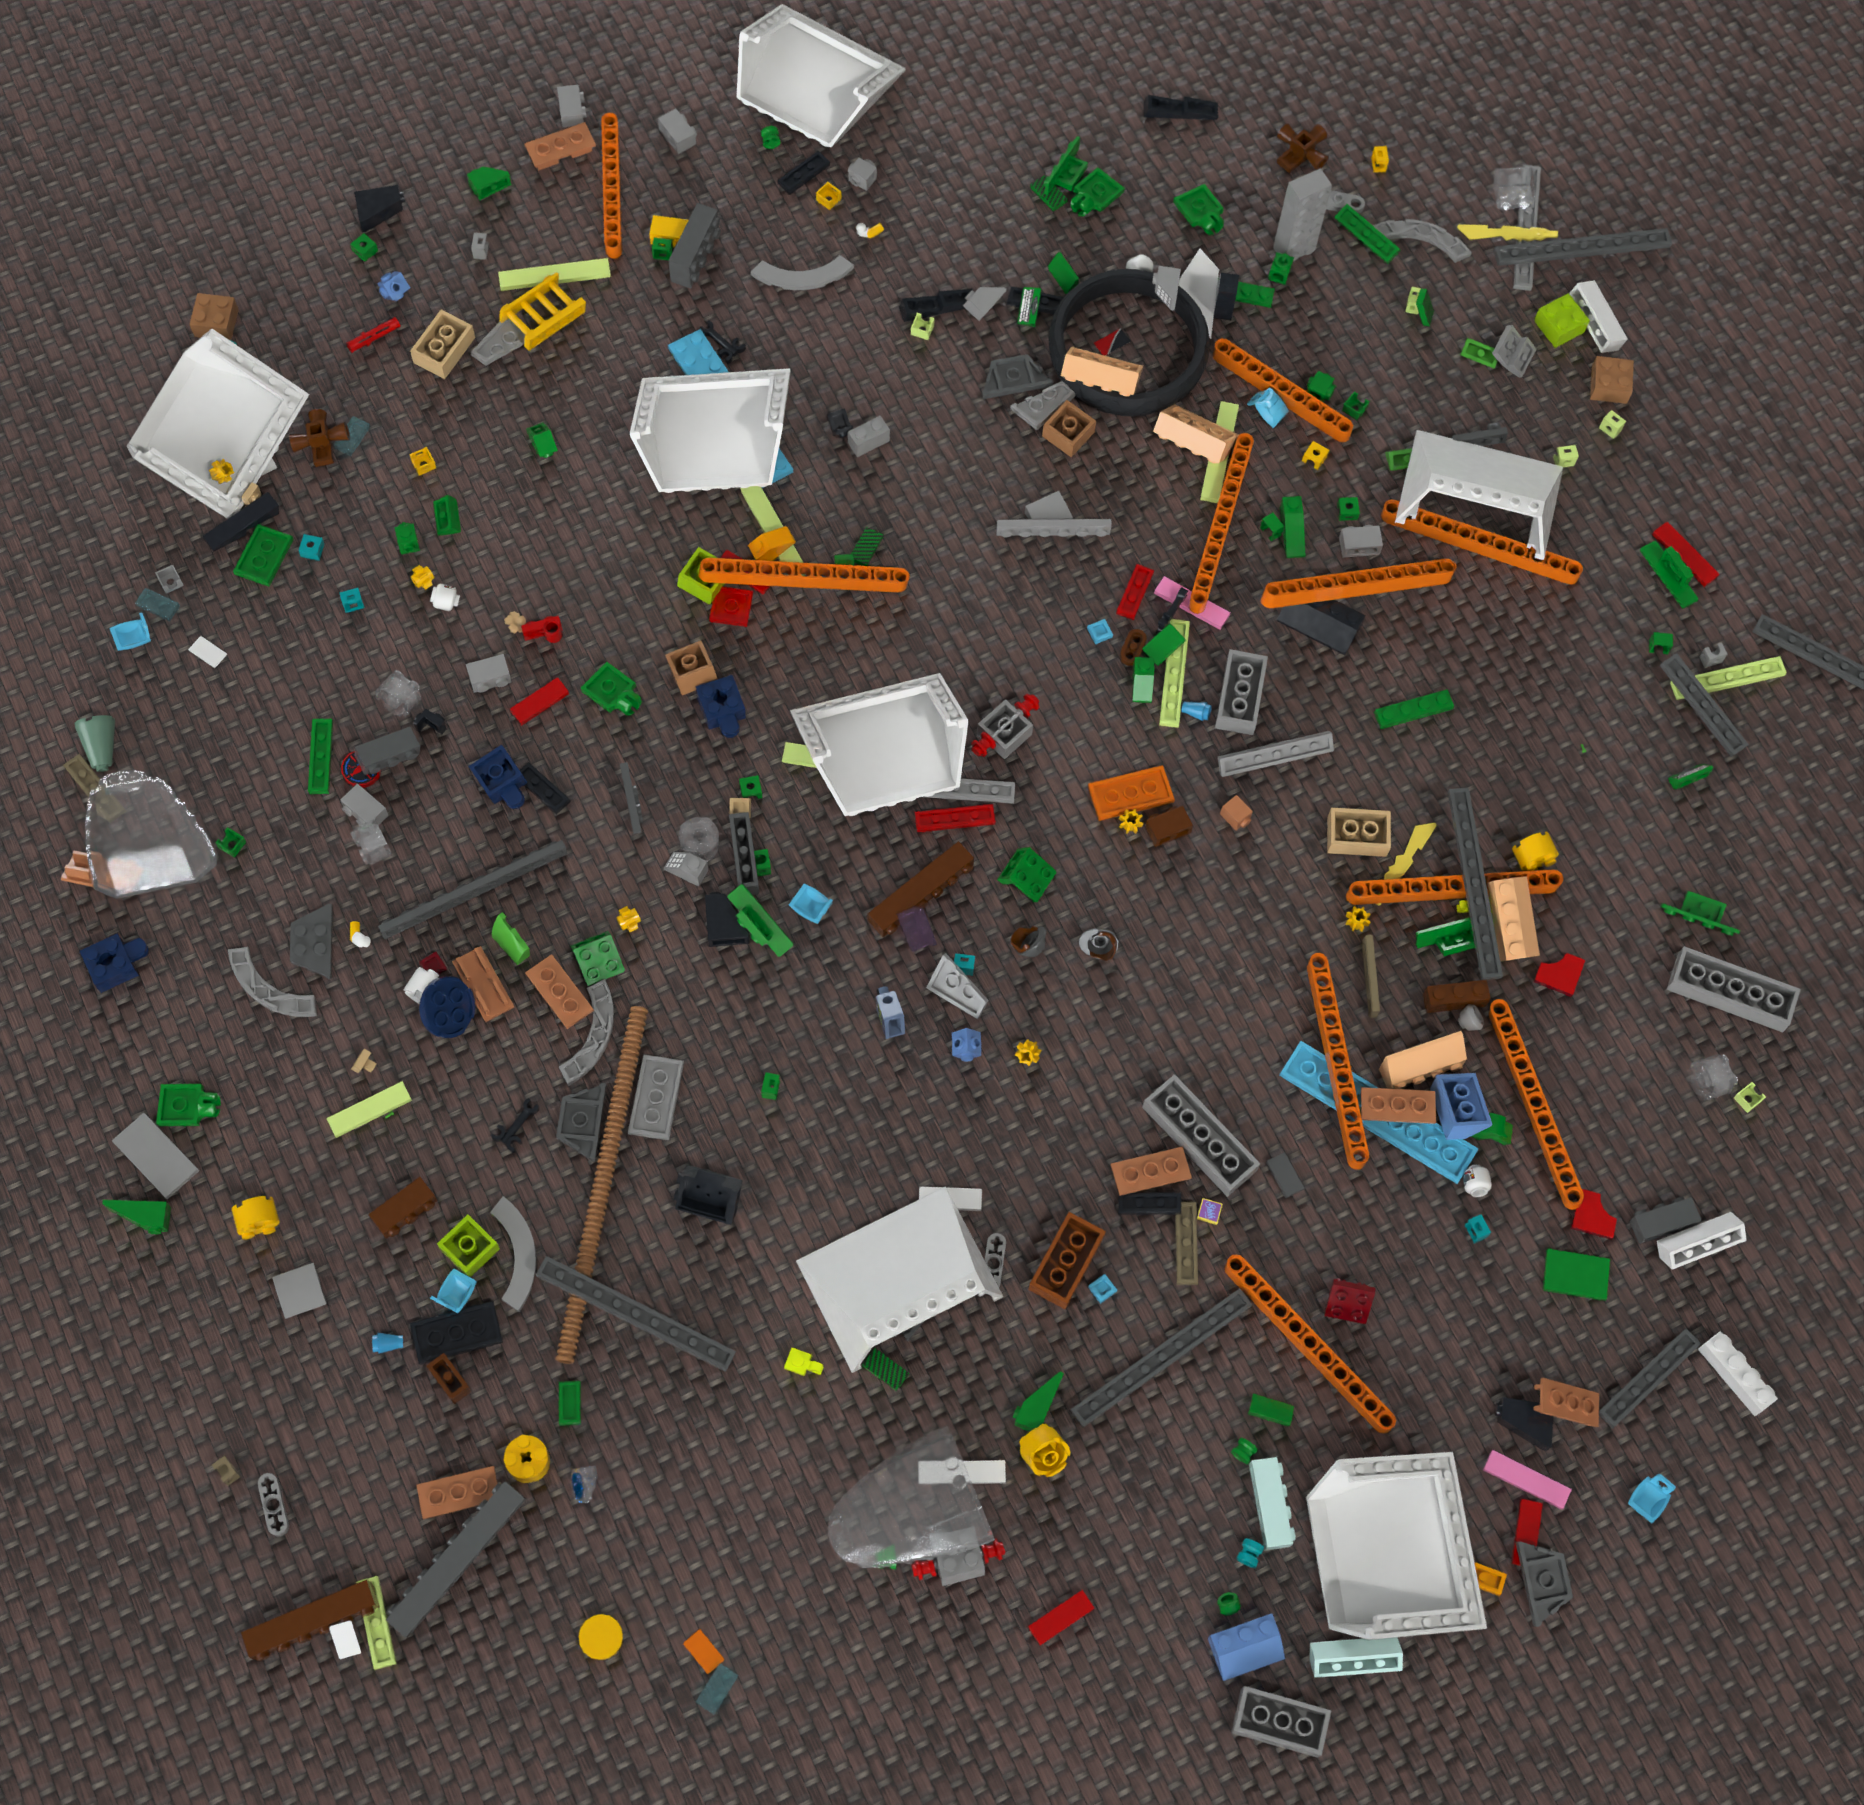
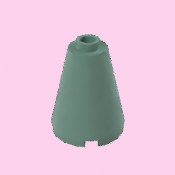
[74,715,115,772]

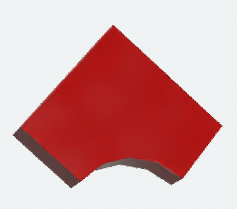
[1534,953,1585,997]
[1571,1189,1617,1240]

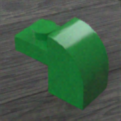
[1470,1113,1513,1145]

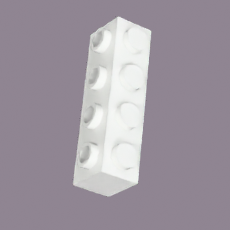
[1569,280,1628,353]
[1657,1212,1747,1269]
[1698,1331,1778,1416]

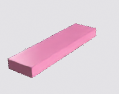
[1154,576,1230,630]
[1483,1450,1572,1510]

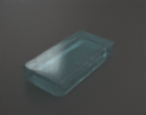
[334,416,370,456]
[135,588,180,621]
[695,1664,739,1715]

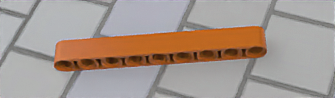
[601,113,622,259]
[1213,338,1353,442]

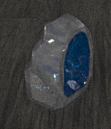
[570,1466,598,1503]

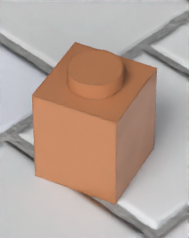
[1220,795,1253,830]

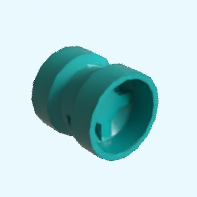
[1236,1538,1265,1568]

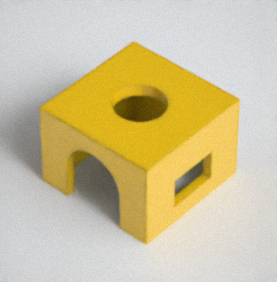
[1371,146,1389,172]
[816,182,842,210]
[1302,441,1329,470]
[409,447,436,476]

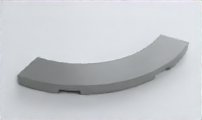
[1373,219,1472,263]
[751,255,854,290]
[228,947,317,1017]
[559,979,614,1086]
[490,1197,537,1312]

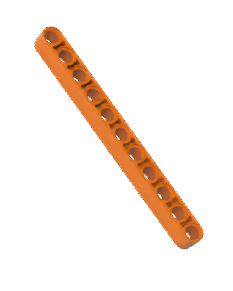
[1189,433,1254,614]
[1381,499,1583,585]
[699,558,910,592]
[1261,559,1456,608]
[1346,870,1563,905]
[1307,953,1369,1170]
[1489,999,1584,1210]
[1224,1254,1396,1434]

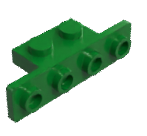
[1043,136,1088,195]
[1640,541,1699,609]
[727,884,794,957]
[1660,890,1740,936]
[1416,915,1493,956]

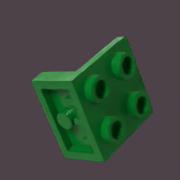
[997,847,1056,902]
[570,931,625,986]

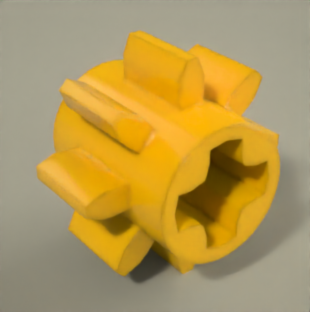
[209,459,234,484]
[410,565,435,590]
[1119,809,1143,834]
[616,906,641,932]
[1346,906,1371,932]
[1015,1039,1042,1066]

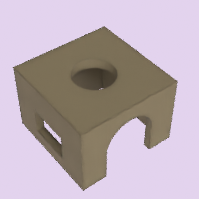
[212,1456,241,1486]

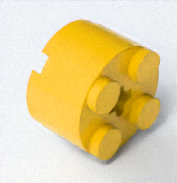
[1512,832,1559,871]
[231,1196,280,1240]
[1019,1424,1070,1477]
[504,1435,550,1483]

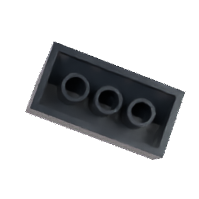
[1277,600,1366,655]

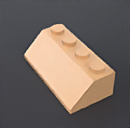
[1061,347,1143,396]
[1153,404,1239,463]
[1487,876,1540,962]
[1379,1031,1467,1089]

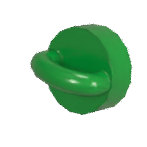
[1217,1592,1241,1616]

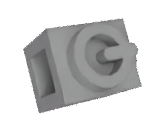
[848,158,877,191]

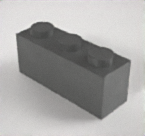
[355,727,420,775]
[1629,1197,1702,1244]

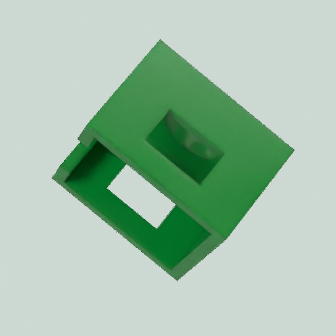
[350,233,378,262]
[652,237,673,261]
[1342,391,1370,420]
[1337,497,1360,521]
[1260,512,1284,541]
[1649,632,1673,655]
[739,775,762,799]
[216,827,246,858]
[754,849,771,877]
[761,1072,780,1100]

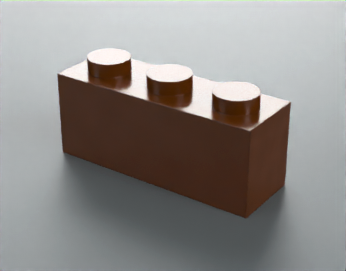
[1423,980,1491,1013]
[368,1177,437,1239]

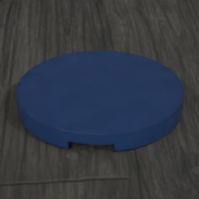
[419,976,475,1038]

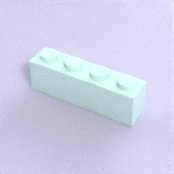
[1249,1457,1295,1551]
[1309,1637,1403,1678]

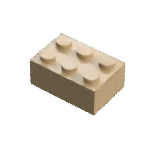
[410,310,475,379]
[1327,808,1391,857]

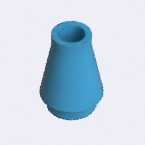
[1182,701,1212,721]
[372,1333,403,1354]

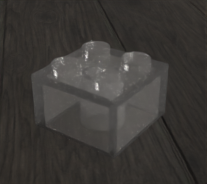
[1493,167,1536,209]

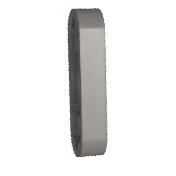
[985,1233,1006,1288]
[258,1473,289,1537]

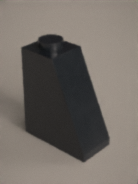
[354,185,405,233]
[1213,273,1239,321]
[705,892,749,947]
[1495,1397,1554,1451]

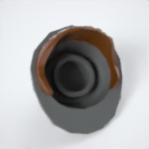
[1010,925,1047,957]
[1079,928,1119,961]

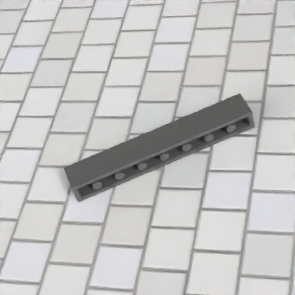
[386,1481,526,1638]

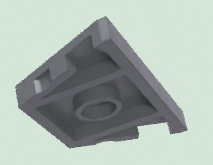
[982,354,1053,399]
[620,762,643,834]
[290,904,333,979]
[556,1083,607,1162]
[1516,1541,1573,1627]

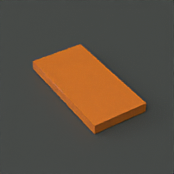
[1088,765,1175,821]

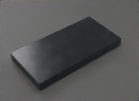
[410,1301,503,1365]

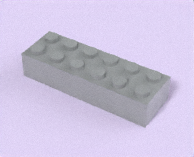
[1273,168,1332,262]
[1666,947,1801,1032]
[1142,1074,1260,1197]

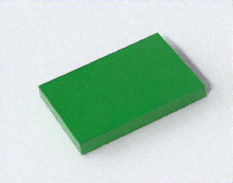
[233,524,294,587]
[1543,1249,1610,1301]

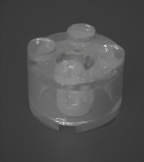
[375,670,421,717]
[679,817,720,862]
[350,819,392,865]
[1690,1054,1738,1101]

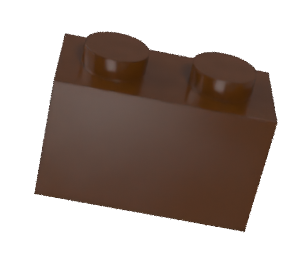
[1145,806,1193,847]
[426,1353,472,1405]

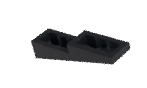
[1144,94,1218,120]
[899,289,973,322]
[203,492,279,552]

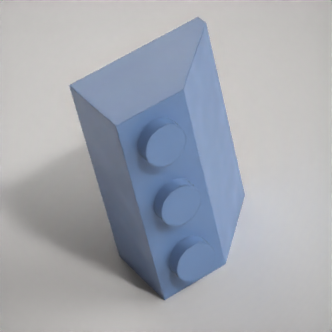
[1430,1073,1492,1140]
[1207,1614,1285,1681]

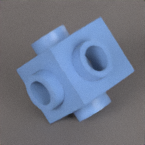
[377,271,410,301]
[952,1028,981,1062]

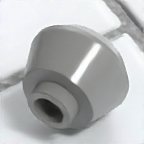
[1458,1004,1484,1031]

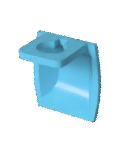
[1247,387,1289,428]
[110,613,151,651]
[789,884,833,924]
[430,1268,477,1313]
[1628,1474,1676,1523]

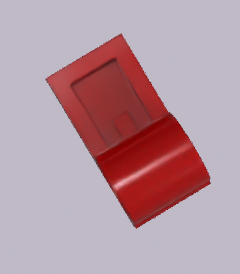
[521,616,562,643]

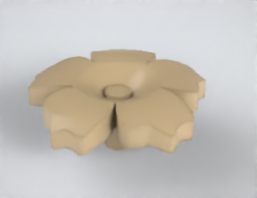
[504,611,526,634]

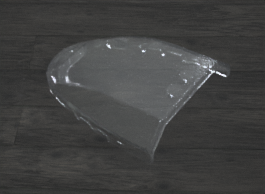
[85,770,217,899]
[828,1425,995,1568]

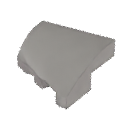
[1025,491,1073,520]

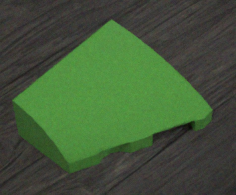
[492,912,530,965]

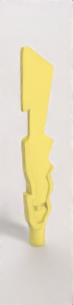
[1457,225,1558,242]
[1377,823,1437,906]

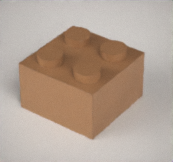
[189,293,239,340]
[1590,356,1634,404]
[1042,400,1096,457]
[665,641,718,696]

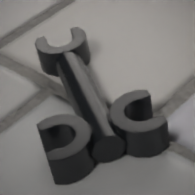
[700,320,746,364]
[1156,587,1188,634]
[490,1098,539,1153]

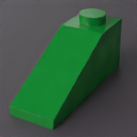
[1279,496,1306,558]
[102,1200,171,1234]
[1013,1371,1064,1432]

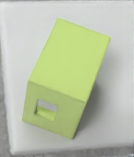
[1405,287,1421,315]
[911,313,935,340]
[1599,410,1626,439]
[1553,445,1579,467]
[1734,1082,1766,1113]

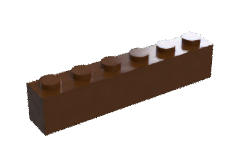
[867,841,974,937]
[241,1580,380,1661]

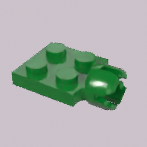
[1070,167,1125,217]
[1173,184,1224,236]
[581,662,642,716]
[156,1084,221,1126]

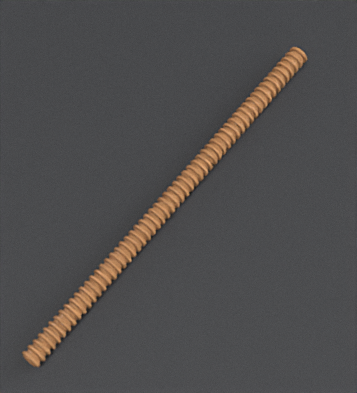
[555,1006,648,1364]

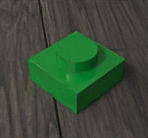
[834,554,855,565]

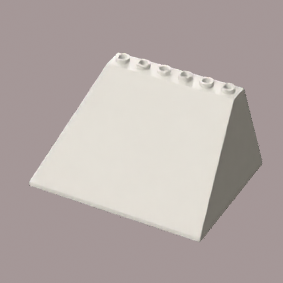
[737,4,906,147]
[127,329,309,519]
[630,369,791,493]
[1395,430,1563,560]
[790,673,968,816]
[796,1187,1003,1373]
[1306,1452,1487,1640]

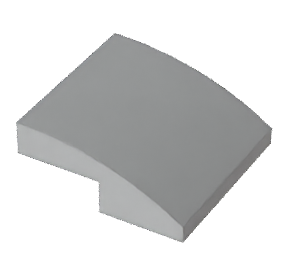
[1492,325,1537,377]
[272,1262,327,1319]

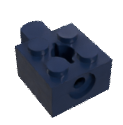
[695,675,746,738]
[469,745,528,809]
[79,933,149,993]

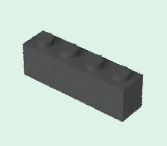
[729,812,759,895]

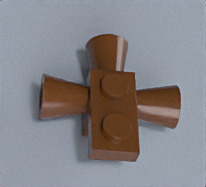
[1277,124,1329,173]
[289,409,350,467]

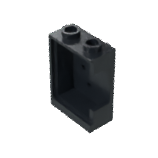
[674,1165,743,1225]

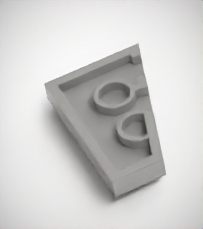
[471,319,525,366]
[1010,381,1076,430]
[926,953,989,1019]

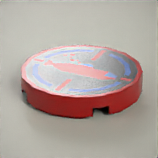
[341,751,381,788]

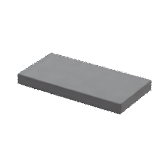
[628,1055,684,1141]
[112,1113,199,1199]

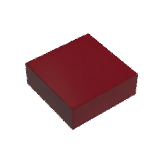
[419,952,447,974]

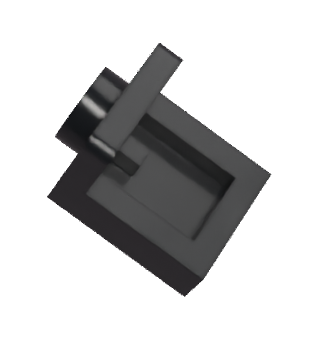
[826,408,854,438]
[414,709,447,735]

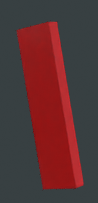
[1652,522,1720,588]
[915,804,996,832]

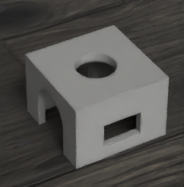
[471,233,489,260]
[155,564,184,594]
[1699,643,1727,668]

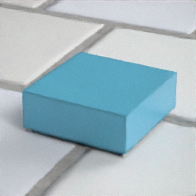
[1087,619,1113,644]
[1088,1274,1118,1304]

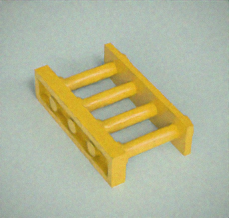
[499,272,586,351]

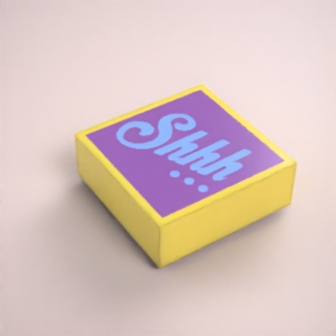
[1197,1198,1222,1225]

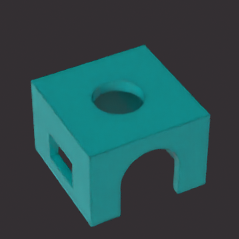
[298,534,325,561]
[339,588,365,613]
[954,953,975,976]
[1465,1214,1491,1244]

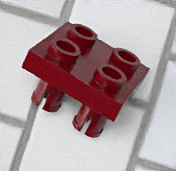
[1324,1278,1375,1324]

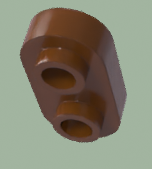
[1120,629,1147,666]

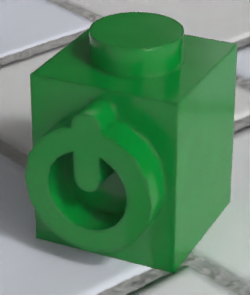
[1268,252,1294,285]
[1307,371,1336,403]
[394,522,420,555]

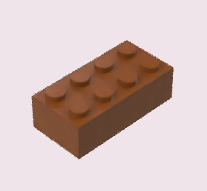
[1028,1212,1106,1310]

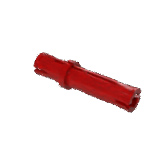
[346,317,401,353]

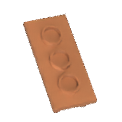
[524,122,596,170]
[61,850,143,894]
[452,946,514,1023]
[525,954,594,1029]
[1361,1087,1436,1124]
[1111,1147,1192,1196]
[1534,1378,1599,1427]
[416,1466,498,1520]

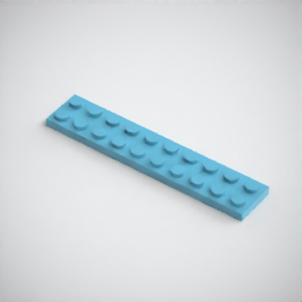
[668,329,793,488]
[1279,1041,1478,1184]

